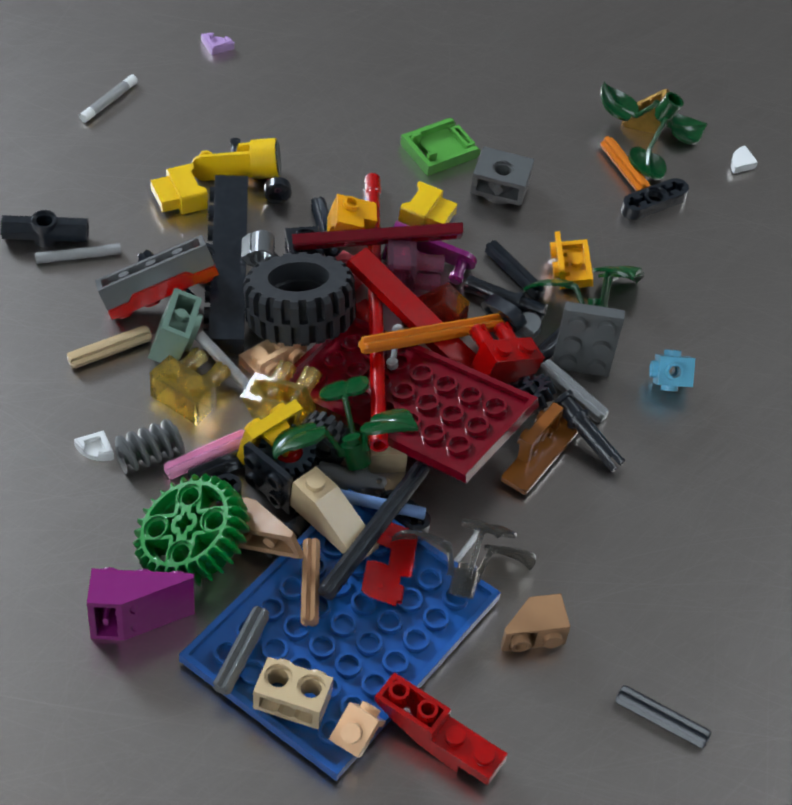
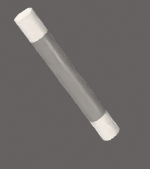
[79,74,138,123]

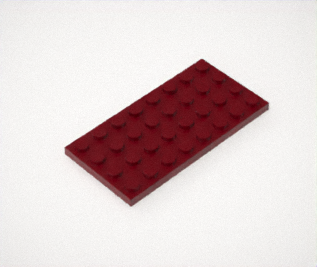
[274,317,539,484]

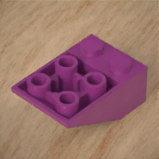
[86,567,195,641]

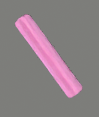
[164,429,244,479]

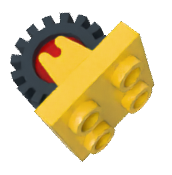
[237,399,316,482]

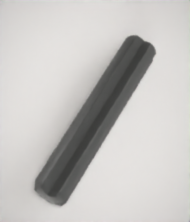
[213,606,269,695]

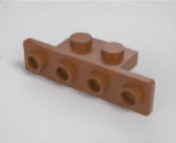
[501,402,578,495]

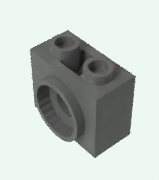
[470,146,534,206]

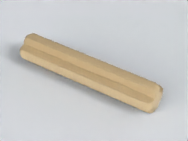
[67,325,152,368]

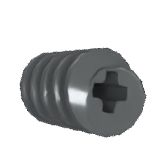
[114,419,185,474]

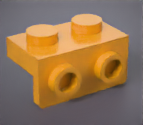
[550,231,593,289]

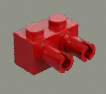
[469,322,544,384]

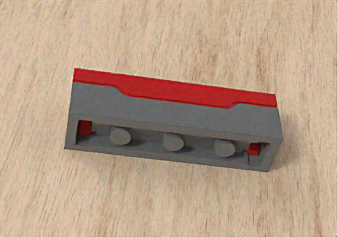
[95,235,219,320]

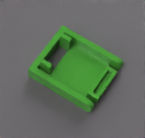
[400,118,481,176]

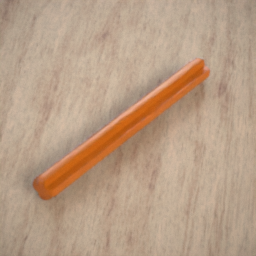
[358,313,504,354]

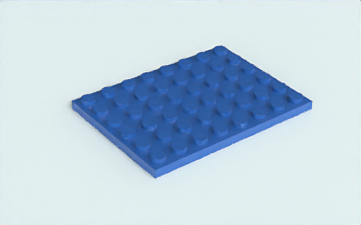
[179,489,501,781]

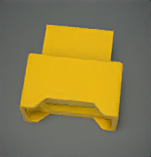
[150,163,208,215]
[398,181,458,226]

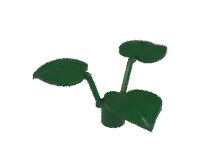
[600,81,707,180]
[523,266,644,308]
[272,376,419,471]

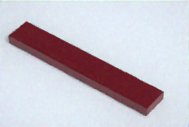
[292,222,464,251]

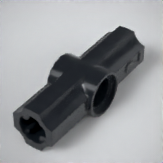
[1,210,89,247]

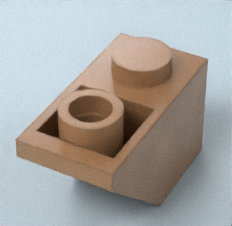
[501,593,570,652]

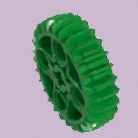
[133,473,250,587]

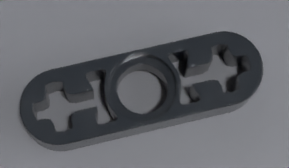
[621,178,689,220]

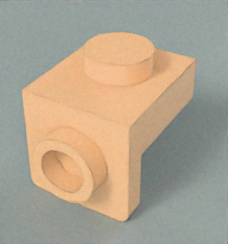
[329,701,386,758]

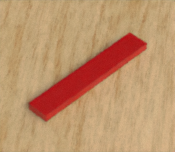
[346,247,476,368]

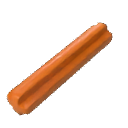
[600,136,650,191]

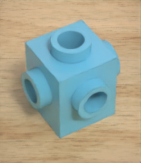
[649,349,696,392]

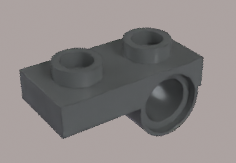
[241,230,280,268]

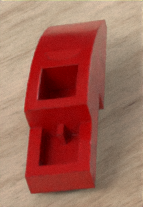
[374,672,508,786]

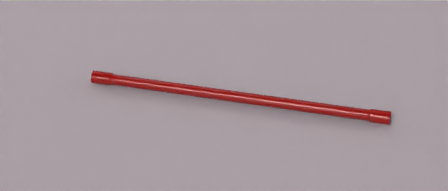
[365,173,389,452]

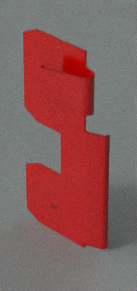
[361,522,419,606]

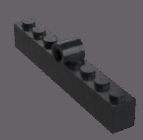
[203,175,248,359]

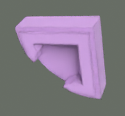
[201,33,234,56]

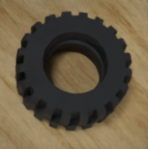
[243,252,356,346]

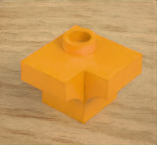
[327,194,377,232]

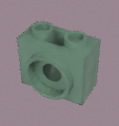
[148,288,203,369]

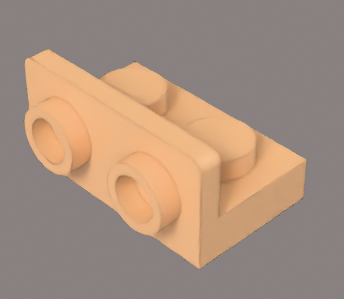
[239,339,307,384]

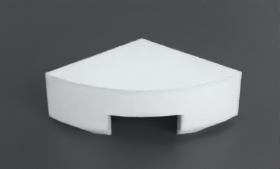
[731,146,758,174]
[74,430,114,461]

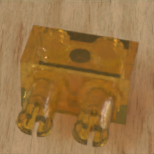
[149,347,231,425]
[240,360,322,425]

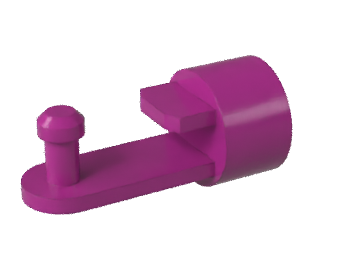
[381,221,477,285]

